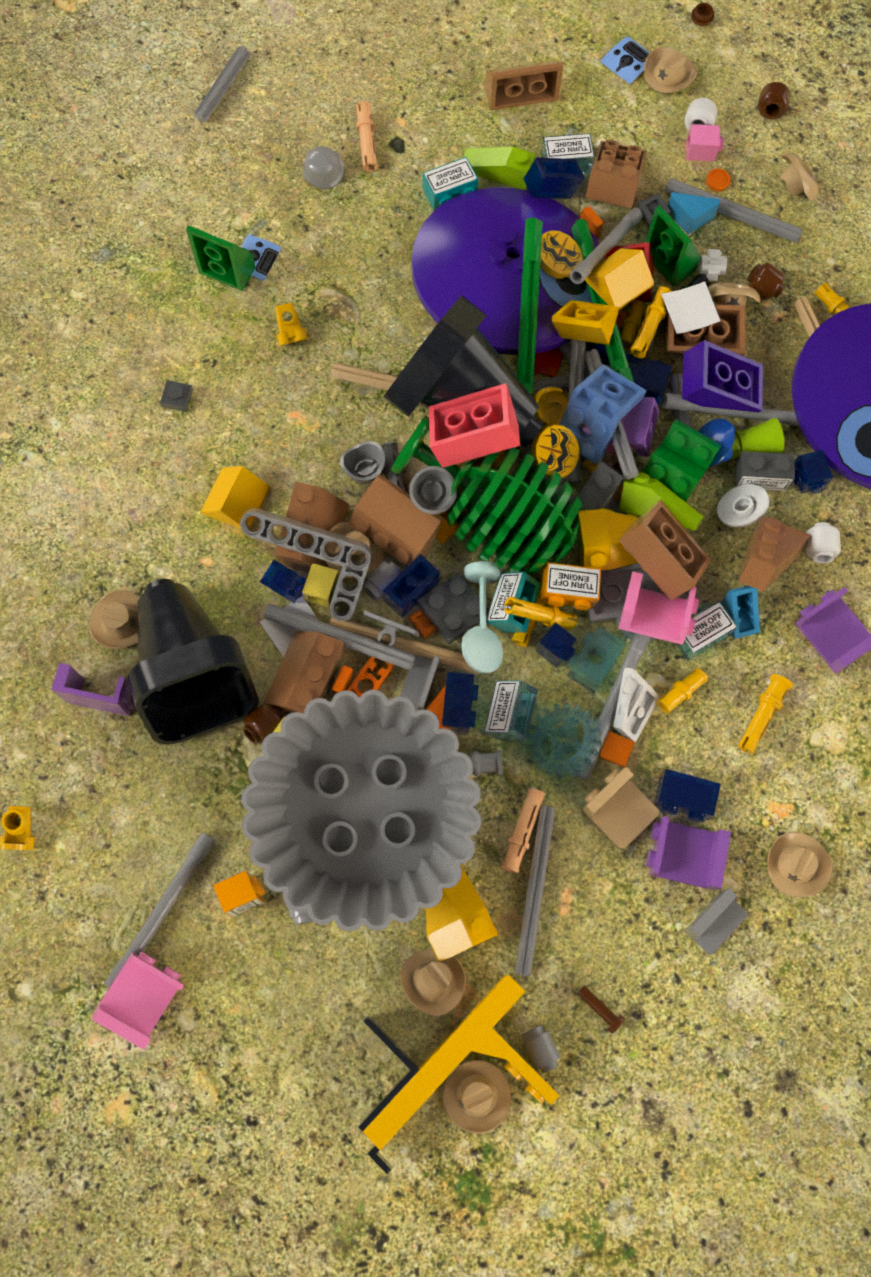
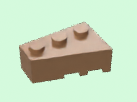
[738,516,811,592]

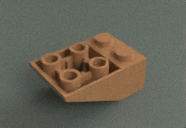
[585,140,647,209]

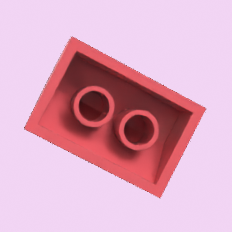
[429,383,520,468]

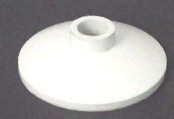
[717,484,769,527]

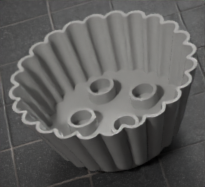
[241,690,481,931]

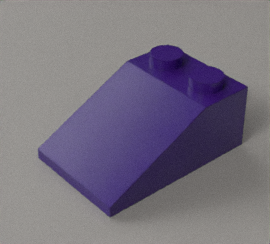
[682,340,763,413]

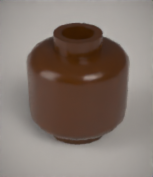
[758,82,791,120]
[747,262,785,300]
[243,704,284,745]

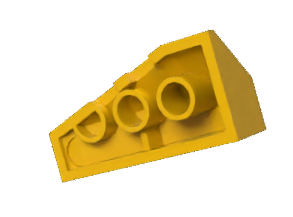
[578,508,638,570]
[424,864,498,962]

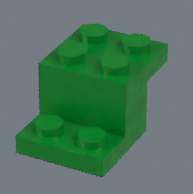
[642,419,722,502]

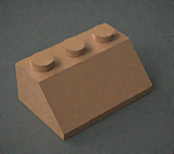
[485,60,563,110]
[663,304,745,356]
[349,474,444,570]
[275,482,349,572]
[619,500,711,601]
[263,631,345,714]

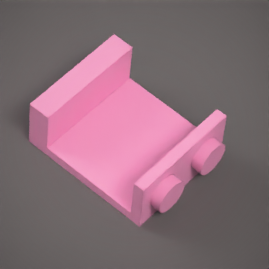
[618,571,699,645]
[92,951,184,1050]

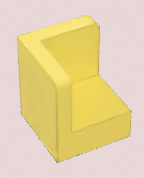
[302,564,339,608]

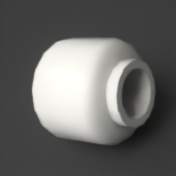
[684,98,718,131]
[805,522,841,563]

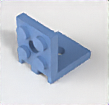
[559,364,647,465]

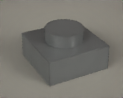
[637,193,671,226]
[160,380,193,412]

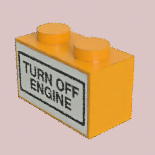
[540,562,601,610]
[213,870,266,917]

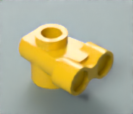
[275,302,308,346]
[0,806,35,850]

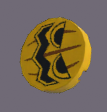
[540,230,583,279]
[531,425,579,478]

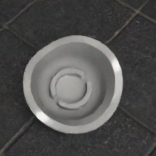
[303,146,344,189]
[340,441,386,484]
[409,466,457,514]

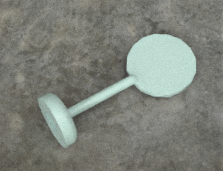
[461,561,503,674]

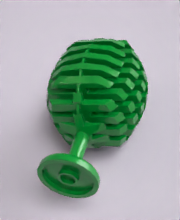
[390,415,582,575]

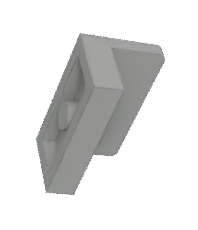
[400,655,440,712]
[685,888,748,955]

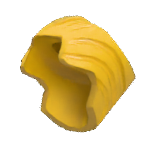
[533,387,568,431]

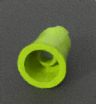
[729,418,785,460]

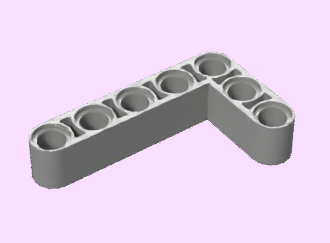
[240,508,371,621]

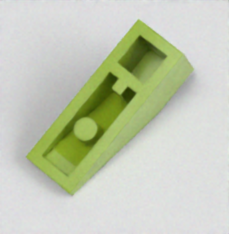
[463,146,536,190]
[619,472,703,531]

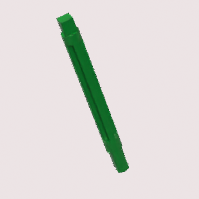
[517,218,543,397]
[571,219,634,382]

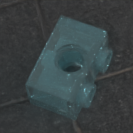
[567,626,626,694]

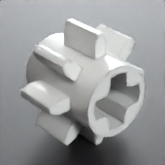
[698,249,727,281]

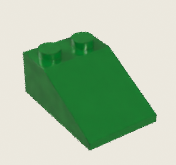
[645,205,700,287]
[186,225,256,291]

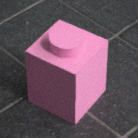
[686,124,723,162]

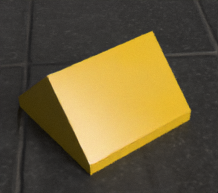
[585,249,654,310]
[552,300,619,345]
[201,466,270,529]

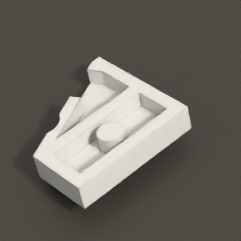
[613,667,660,743]

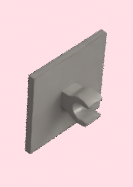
[363,611,421,647]

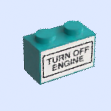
[422,157,478,211]
[487,572,541,633]

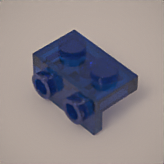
[442,672,479,735]

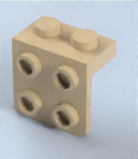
[582,767,659,849]

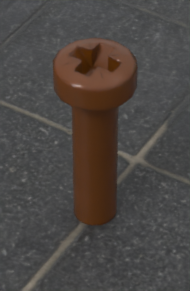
[577,985,625,1034]

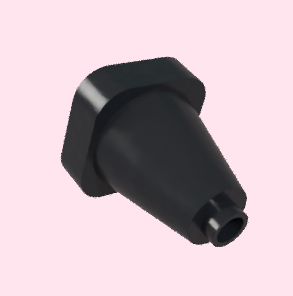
[383,295,544,448]
[127,579,259,745]

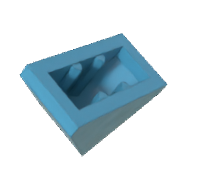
[668,192,720,235]
[720,586,760,639]

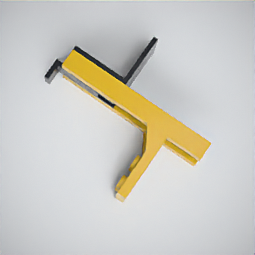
[358,974,560,1174]

